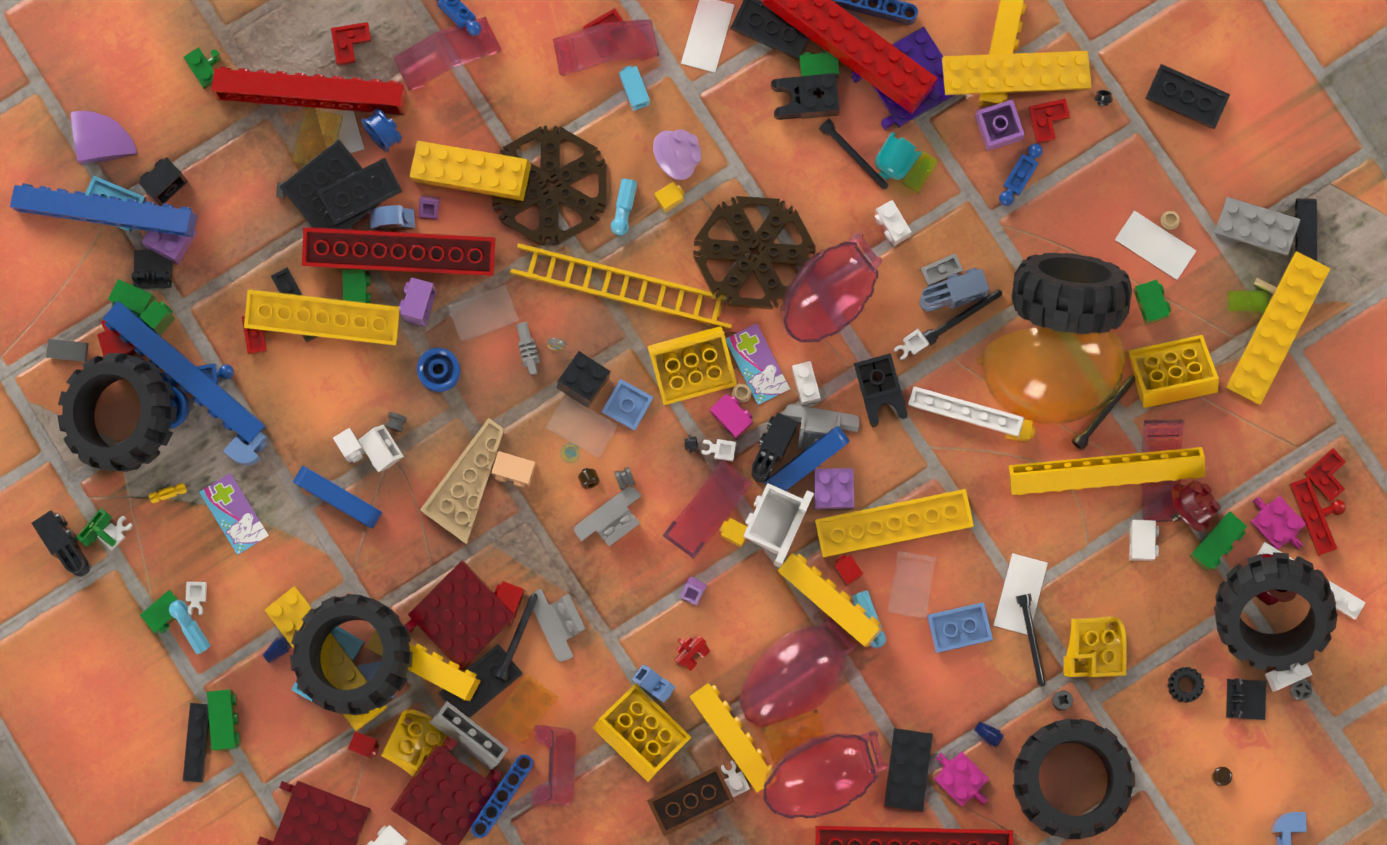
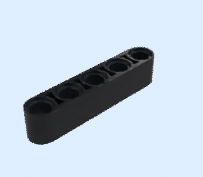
[1295,198,1317,261]

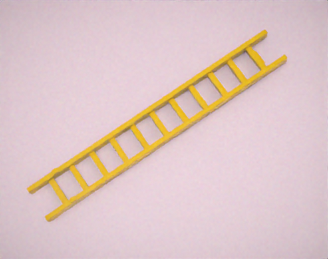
[510,243,732,330]

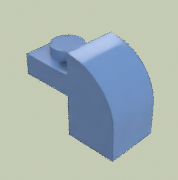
[370,205,415,231]
[223,432,268,465]
[632,664,675,702]
[1271,812,1306,845]

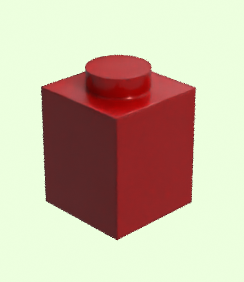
[834,554,863,586]
[348,731,380,759]

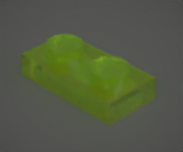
[903,151,939,194]
[1228,291,1267,311]

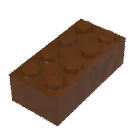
[647,766,735,837]

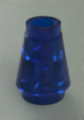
[262,635,292,663]
[974,721,1004,748]

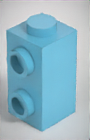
[619,66,650,111]

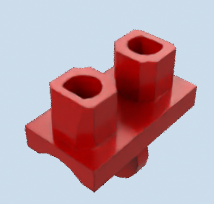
[674,635,710,671]

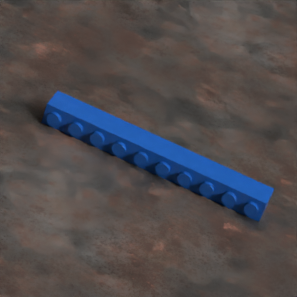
[10,183,198,238]
[102,301,266,443]

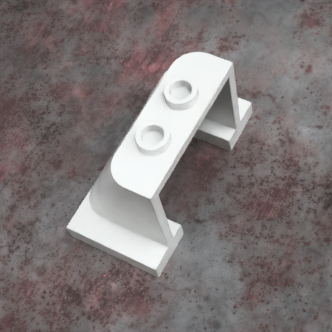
[743,483,814,567]

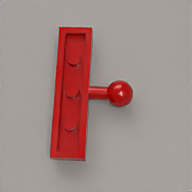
[1289,477,1346,556]

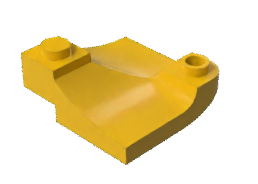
[1064,616,1126,677]
[381,709,447,777]

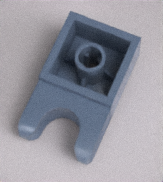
[919,268,990,312]

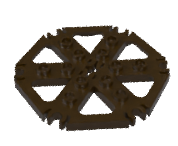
[492,126,607,245]
[693,196,816,309]

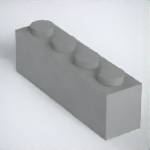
[430,701,509,770]

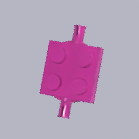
[1251,496,1306,550]
[934,751,989,807]

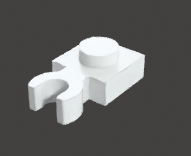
[893,329,929,361]
[701,439,736,462]
[97,516,133,551]
[186,582,207,615]
[721,761,750,797]

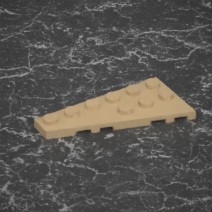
[420,418,505,545]

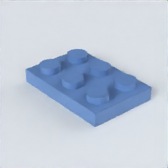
[927,602,993,653]

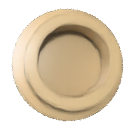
[1160,211,1180,230]
[732,384,751,403]

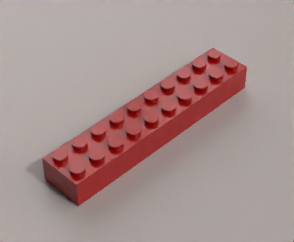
[763,0,938,114]
[211,67,407,115]
[302,227,496,276]
[815,826,1013,845]

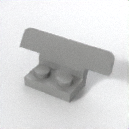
[784,404,859,455]
[574,486,642,546]
[528,588,585,662]

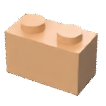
[491,451,536,488]

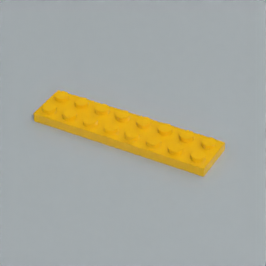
[942,51,1092,95]
[1225,251,1331,405]
[244,289,400,345]
[815,489,974,558]
[265,586,388,732]

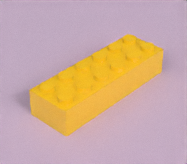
[410,141,531,201]

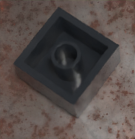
[138,157,188,206]
[556,351,611,408]

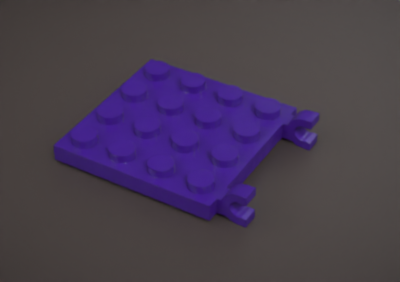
[851,27,955,130]

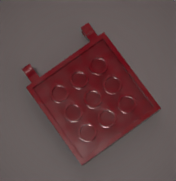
[404,561,516,670]
[390,735,503,845]
[257,781,371,845]

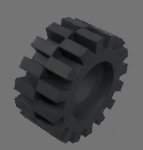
[1167,667,1205,703]

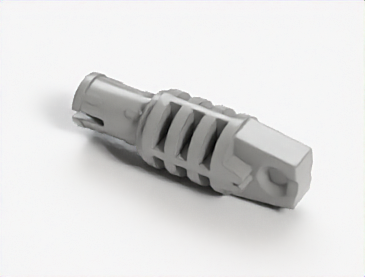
[516,322,540,376]

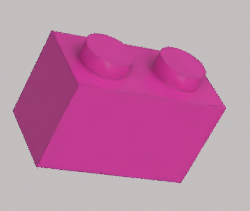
[710,394,753,439]

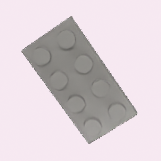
[1215,197,1301,256]

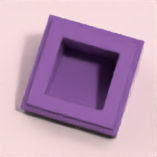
[419,195,440,219]
[680,577,707,606]

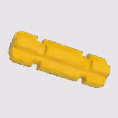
[149,483,187,503]

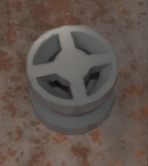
[385,412,407,433]
[614,467,635,490]
[1290,680,1312,700]
[1052,690,1073,710]

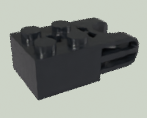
[771,73,840,120]
[854,353,907,428]
[751,412,798,482]
[31,510,91,577]

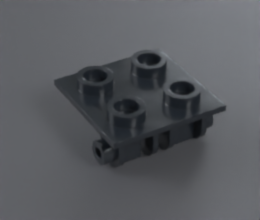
[132,250,172,288]
[1226,678,1266,720]

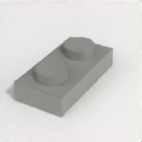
[920,253,963,287]

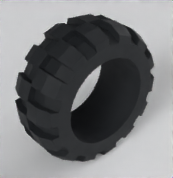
[1011,252,1132,334]
[57,353,177,472]
[1214,552,1338,671]
[290,594,413,716]
[1013,718,1135,839]

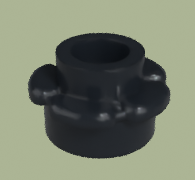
[1094,90,1113,106]
[685,434,698,453]

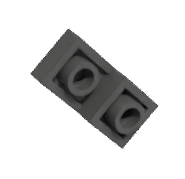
[46,339,89,362]

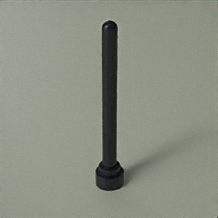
[819,119,888,190]
[922,290,1002,346]
[1071,375,1135,451]
[493,593,538,682]
[1016,593,1045,687]

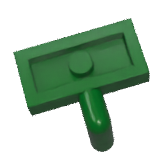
[183,47,221,89]
[77,508,116,547]

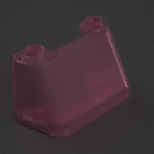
[532,725,576,807]

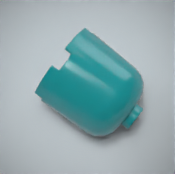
[875,132,922,180]

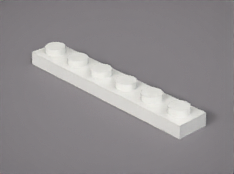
[908,386,1024,437]
[1257,542,1366,620]

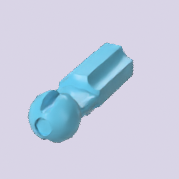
[611,179,637,236]
[852,590,886,648]
[169,600,211,654]

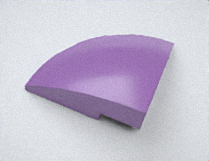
[71,111,137,165]

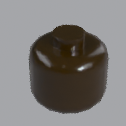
[578,468,600,489]
[1212,767,1232,786]

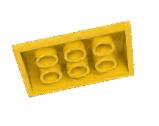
[647,326,737,405]
[1128,335,1219,408]
[592,683,691,782]

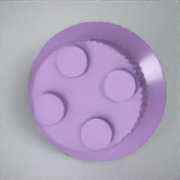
[653,129,701,180]

